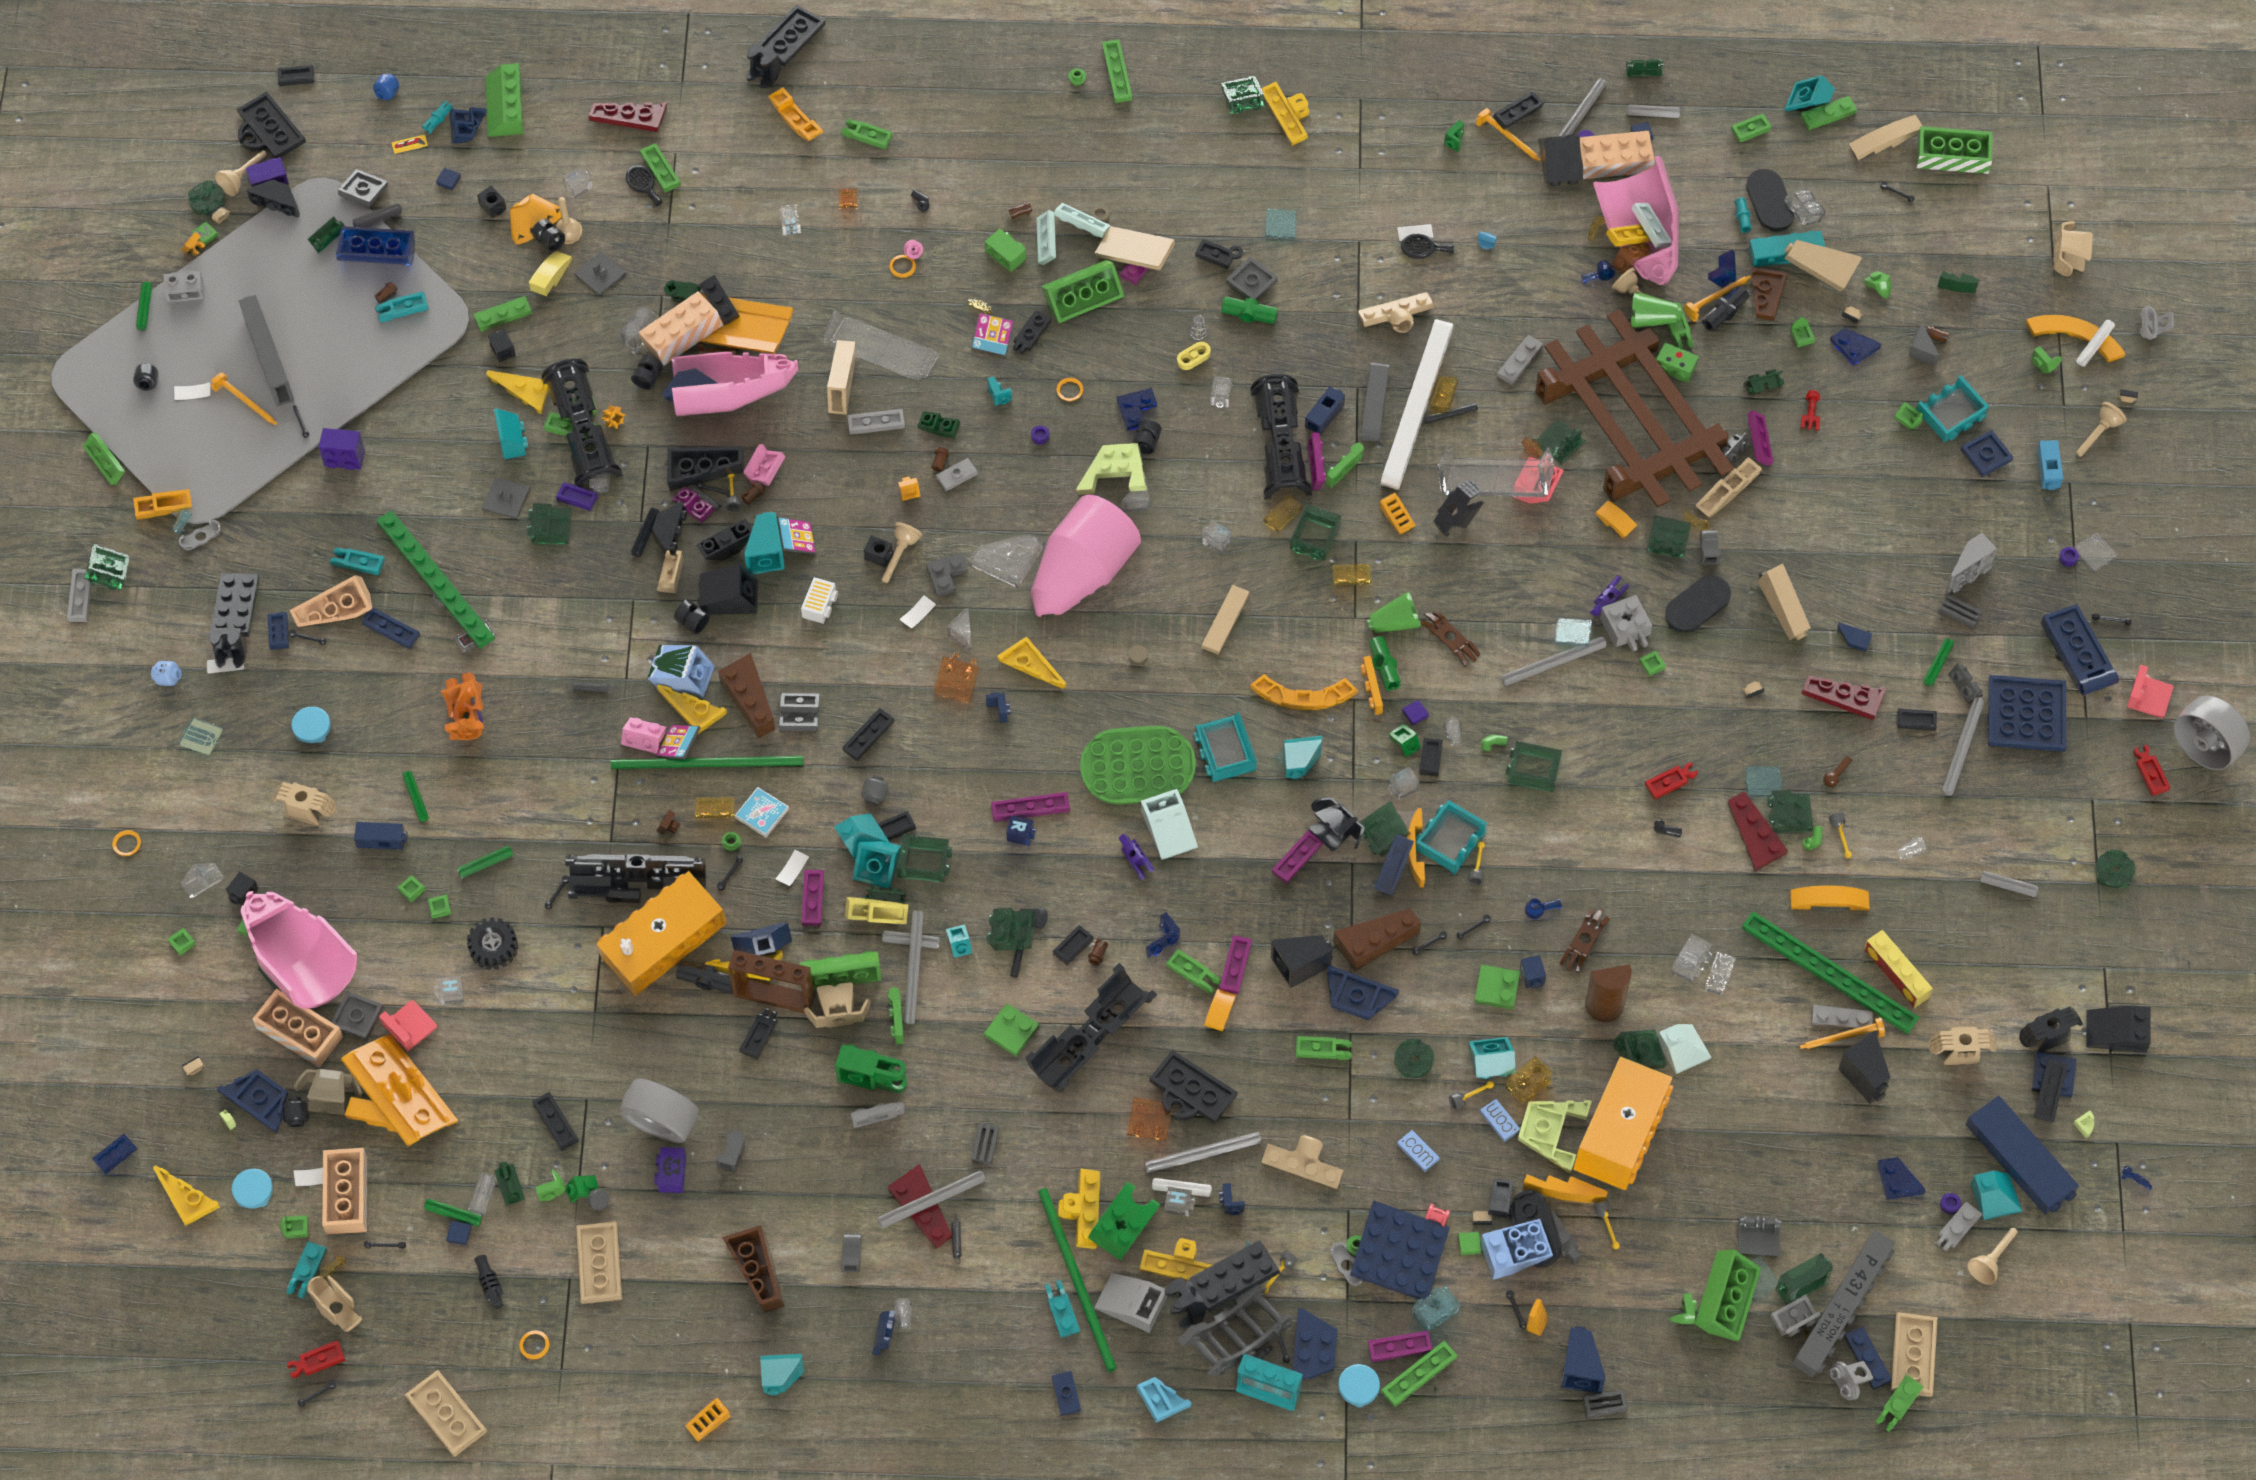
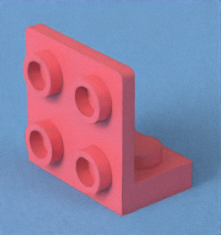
[2127,665,2174,718]
[379,1000,438,1052]

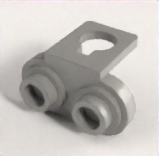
[2140,305,2174,340]
[1830,1361,1873,1400]

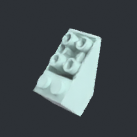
[1141,789,1198,860]

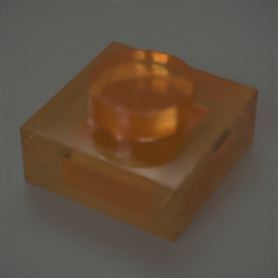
[839,189,857,208]
[1521,437,1543,458]

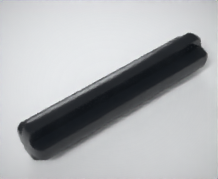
[631,507,660,557]

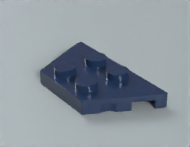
[1327,965,1399,1021]
[217,1069,288,1133]
[1293,1308,1337,1380]

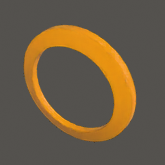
[889,255,916,278]
[1056,378,1083,401]
[112,830,141,856]
[519,1331,550,1360]

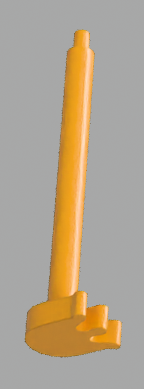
[1475,108,1541,162]
[1684,275,1751,322]
[210,372,277,425]
[1800,1017,1885,1049]

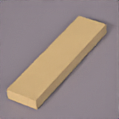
[1202,585,1250,655]

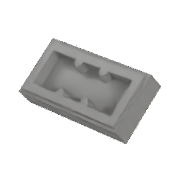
[936,458,978,491]

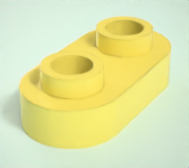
[1177,342,1211,370]

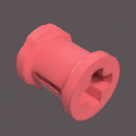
[1425,1204,1450,1227]

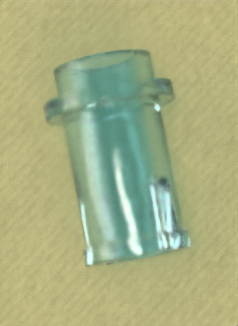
[171,509,192,534]

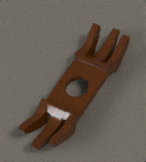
[1420,611,1480,667]
[1560,908,1610,973]

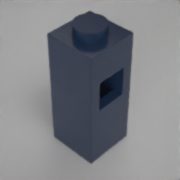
[1305,386,1345,435]
[354,822,408,850]

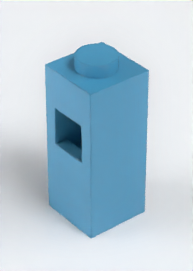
[2036,440,2063,490]

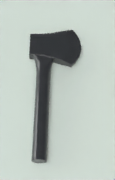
[1010,908,1048,978]

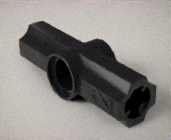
[1702,286,1750,332]
[676,961,733,994]

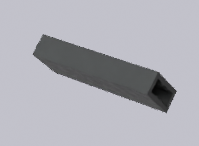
[238,295,294,407]

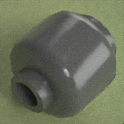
[861,775,888,805]

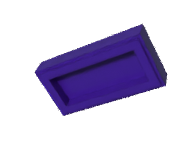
[556,482,598,511]

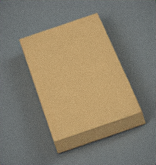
[1095,226,1175,270]
[576,1221,622,1304]
[1891,1312,1938,1397]
[405,1370,487,1457]

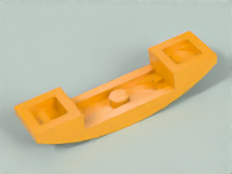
[768,88,823,141]
[1407,808,1425,887]
[1790,886,1870,911]

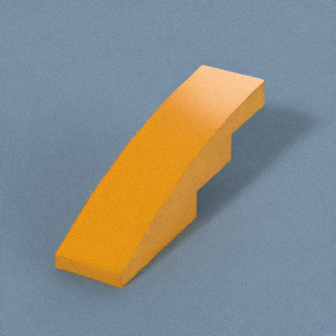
[345,1097,396,1132]
[1523,1174,1608,1203]

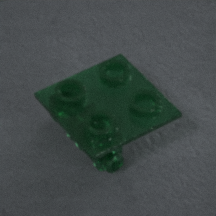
[1534,420,1586,465]

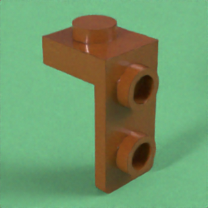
[1612,243,1654,275]

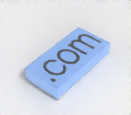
[1480,1099,1520,1142]
[1397,1130,1440,1173]

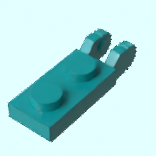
[375,291,429,323]
[329,548,385,576]
[286,1241,327,1298]
[1044,1280,1080,1338]

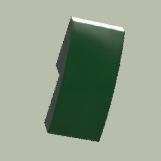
[1938,271,1979,293]
[917,411,961,438]

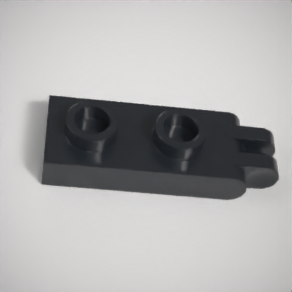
[1013,310,1051,355]
[739,1008,777,1060]

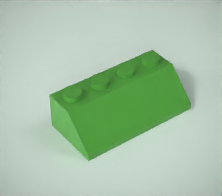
[485,63,524,137]
[1041,260,1125,323]
[800,951,882,991]
[1695,1249,1761,1341]

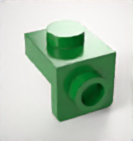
[566,1175,599,1203]

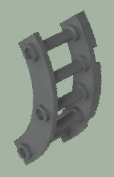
[1178,1283,1294,1376]

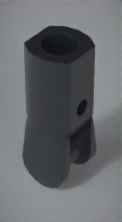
[604,887,641,903]

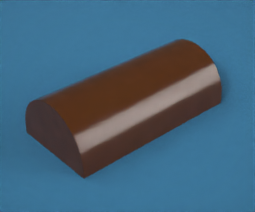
[1585,964,1632,1022]

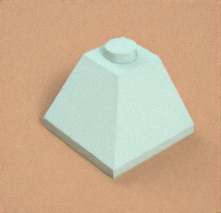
[1657,1024,1711,1074]

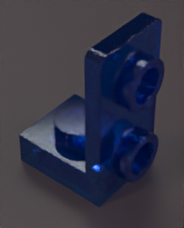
[1708,250,1736,288]
[1146,912,1180,958]

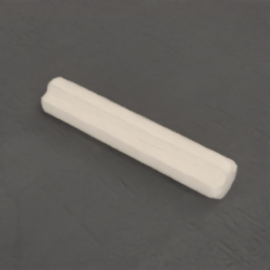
[2076,320,2115,367]
[1152,1178,1212,1197]

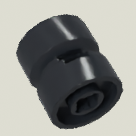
[532,219,566,252]
[631,355,663,390]
[1132,419,1162,454]
[674,599,710,634]

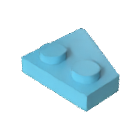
[1136,1377,1191,1423]

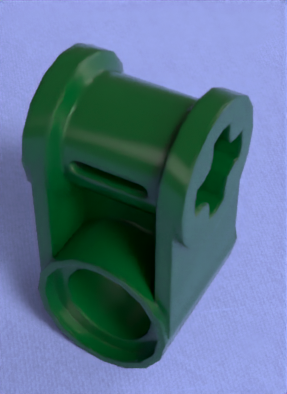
[664,280,701,303]

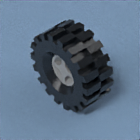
[467,917,518,970]

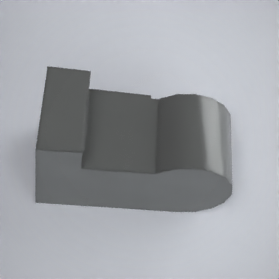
[1700,530,1721,565]
[716,1131,745,1172]
[841,1233,862,1272]

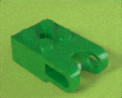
[835,1044,907,1093]
[1088,1182,1160,1261]

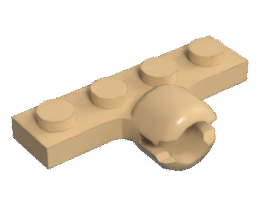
[1358,292,1433,333]
[1261,1135,1344,1190]

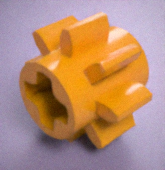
[601,405,625,429]

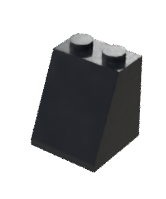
[1538,135,1583,186]
[698,563,758,615]
[1270,935,1333,988]
[1838,1031,1890,1104]

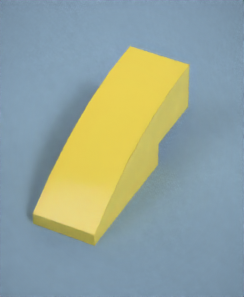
[529,251,573,297]
[845,897,908,924]

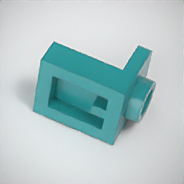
[987,376,1012,406]
[946,924,972,958]

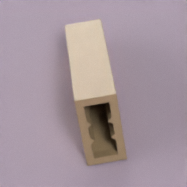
[1784,240,1862,292]
[827,340,856,415]
[1757,564,1811,640]

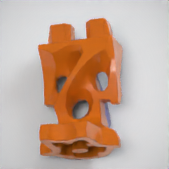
[441,672,485,740]

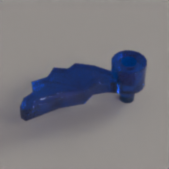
[2121,1166,2152,1190]

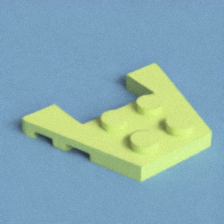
[1076,443,1147,495]
[1518,1100,1592,1173]

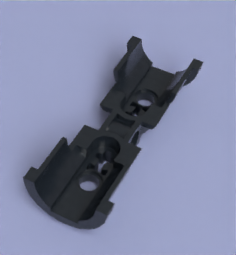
[541,359,623,488]
[1250,374,1312,499]
[565,854,706,899]
[1025,963,1157,1092]

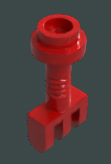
[1800,390,1820,431]

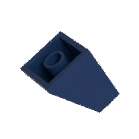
[1561,1326,1606,1394]

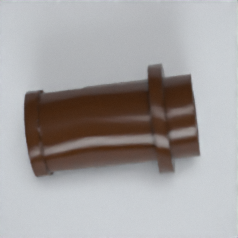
[1008,201,1032,219]
[374,281,398,303]
[1926,325,1950,344]
[931,447,949,472]
[741,482,765,505]
[1088,939,1108,966]

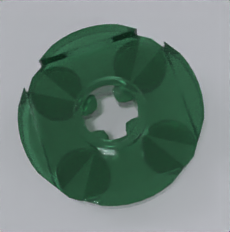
[188,180,225,216]
[2095,849,2135,888]
[1394,1038,1434,1078]

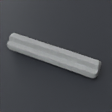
[1627,105,1680,118]
[1980,871,2038,897]
[882,930,940,949]

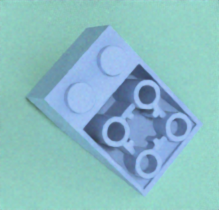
[1480,1219,1553,1280]

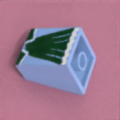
[647,645,715,698]

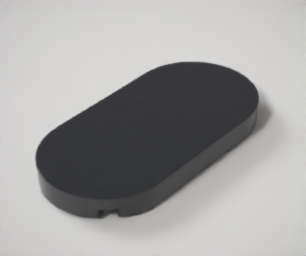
[1746,169,1795,231]
[1665,575,1731,632]
[1509,1190,1562,1268]

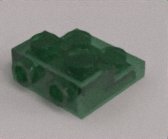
[1221,76,1265,114]
[527,503,572,544]
[1647,515,1691,558]
[84,544,130,590]
[1767,790,1813,832]
[1359,801,1411,857]
[987,908,1035,951]
[1613,1029,1667,1069]

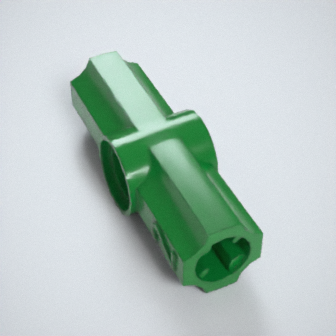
[1221,296,1278,324]
[1369,636,1401,691]

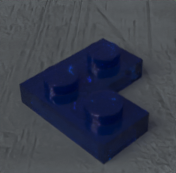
[1117,388,1157,431]

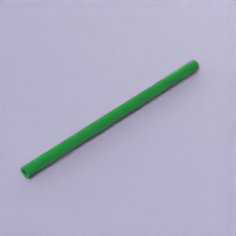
[610,756,803,769]
[1038,1188,1117,1372]

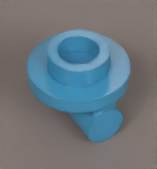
[1478,231,1497,249]

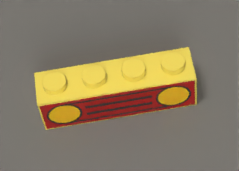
[1864,930,1933,1008]

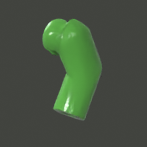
[1481,735,1508,751]
[1802,826,1823,850]

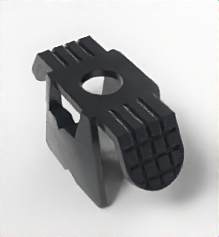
[1433,481,1484,537]
[1308,797,1365,851]
[2019,1006,2083,1052]

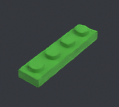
[1102,39,1132,103]
[1381,1341,1457,1408]

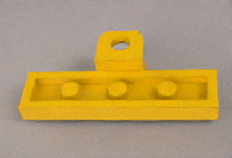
[1260,82,1310,146]
[1058,1169,1100,1249]
[1140,1238,1212,1281]

